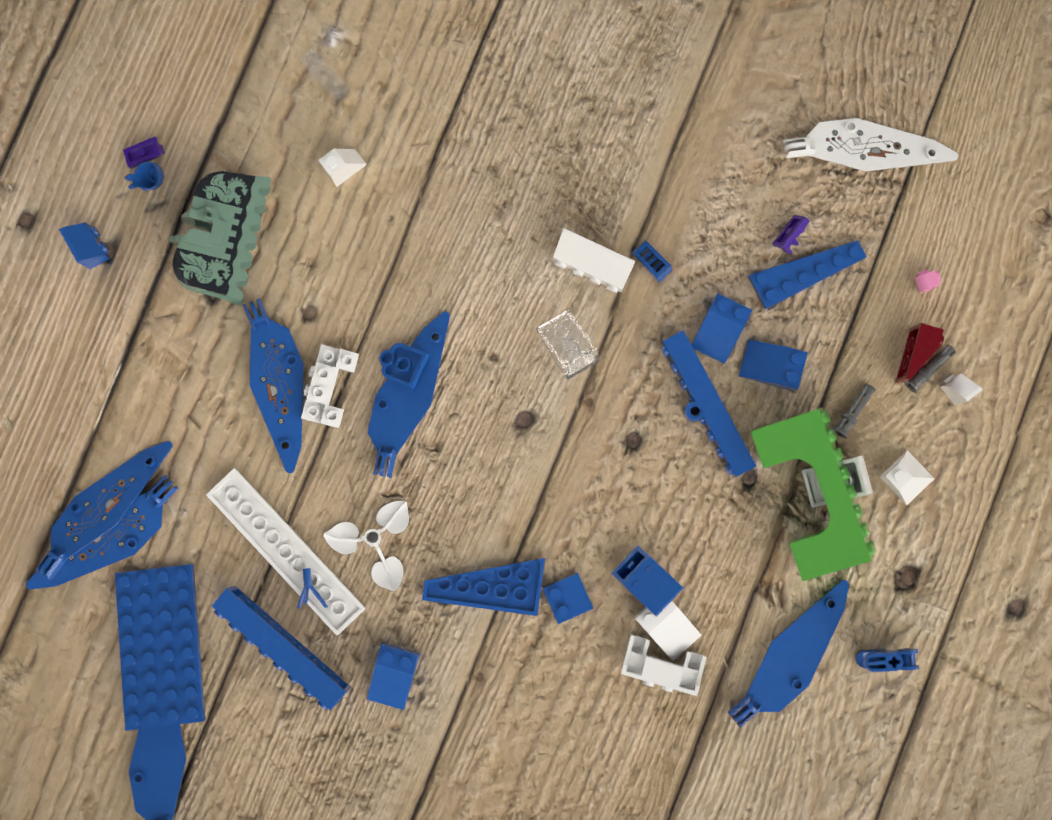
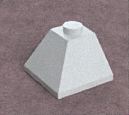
[880,451,935,505]

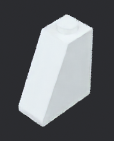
[318,149,367,187]

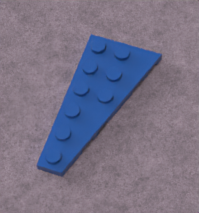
[422,558,545,616]

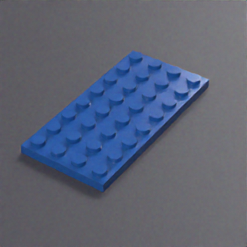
[115,564,205,731]

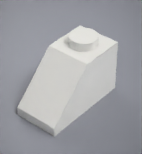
[941,374,983,405]

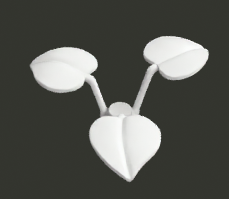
[324,501,409,591]

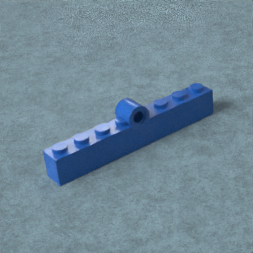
[660,330,756,478]

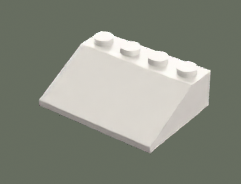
[553,228,635,293]

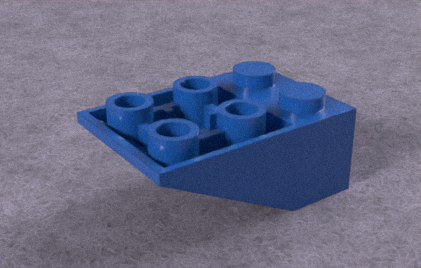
[611,546,683,617]

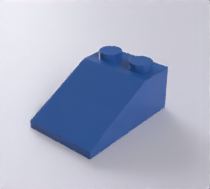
[692,293,752,364]
[739,340,808,392]
[367,643,421,710]

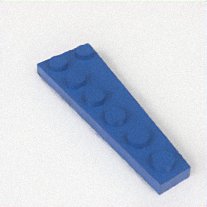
[748,240,867,310]

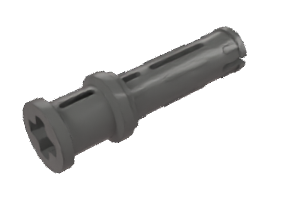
[904,344,956,393]
[832,383,876,439]

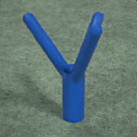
[297,568,328,609]

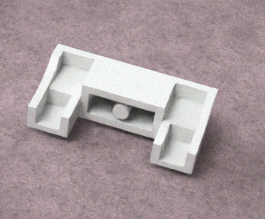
[301,344,359,428]
[620,634,707,696]

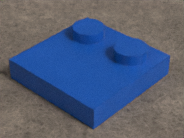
[543,573,594,624]

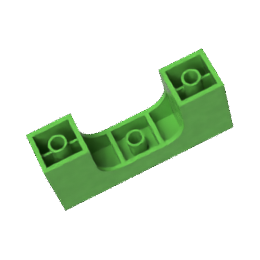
[751,408,876,581]

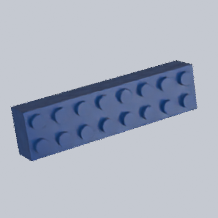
[211,586,351,711]

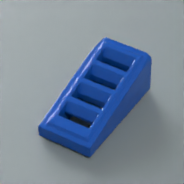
[632,241,672,282]

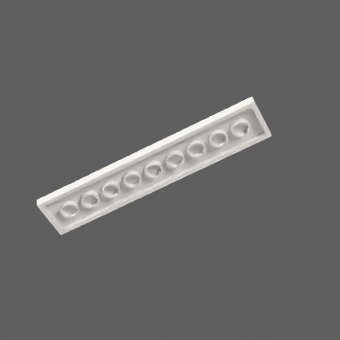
[206,468,366,636]

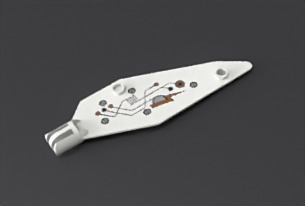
[783,118,958,171]

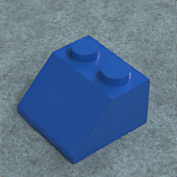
[59,222,110,270]

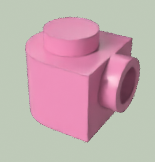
[914,270,941,293]

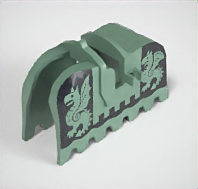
[168,171,271,306]

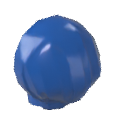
[124,162,164,191]

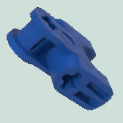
[855,648,919,672]

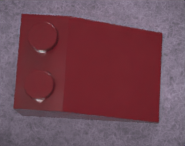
[895,323,945,384]

